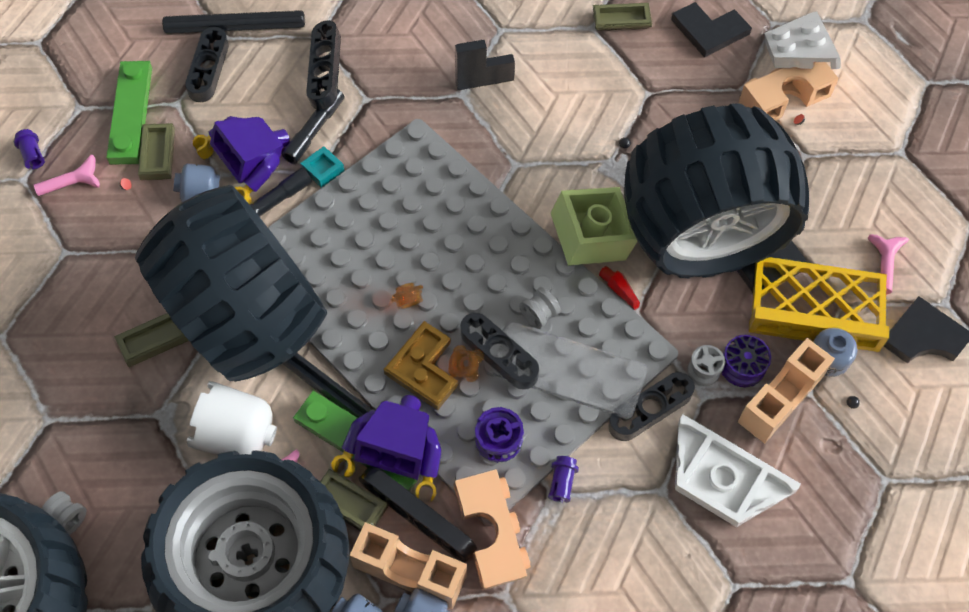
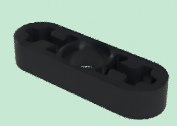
[185,27,229,102]
[460,313,539,390]
[608,372,695,441]

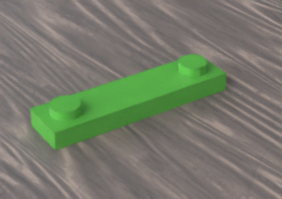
[106,61,152,165]
[293,391,421,491]

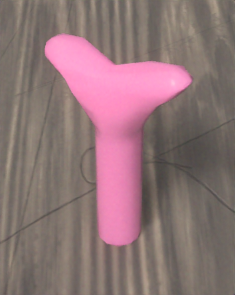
[34,154,100,196]
[868,234,909,295]

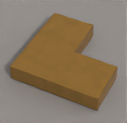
[383,321,458,410]

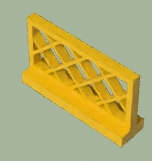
[748,257,889,352]

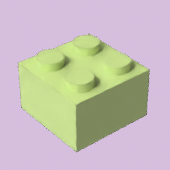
[550,187,638,266]

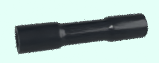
[282,89,345,164]
[249,168,312,217]

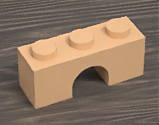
[739,62,839,121]
[738,338,835,444]
[454,469,531,590]
[349,522,467,609]

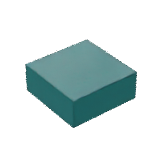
[301,146,345,188]

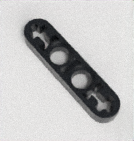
[306,20,341,110]
[359,465,477,563]

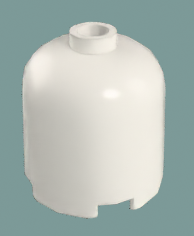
[187,381,277,455]

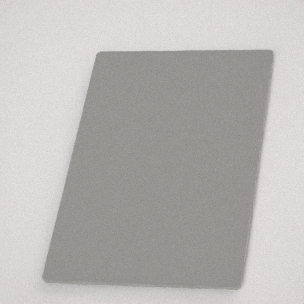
[268,119,678,526]

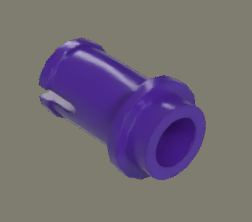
[13,129,45,169]
[548,456,579,503]

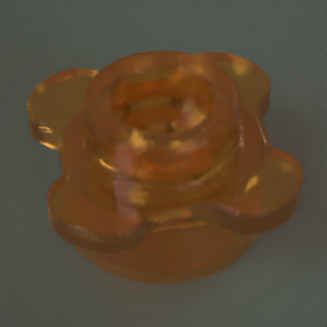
[391,283,424,309]
[448,345,484,382]

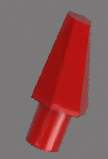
[599,266,640,310]

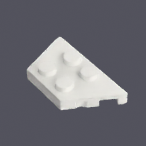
[764,11,841,69]
[675,414,801,527]

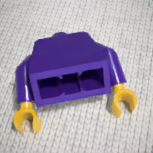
[193,116,290,204]
[331,395,442,502]

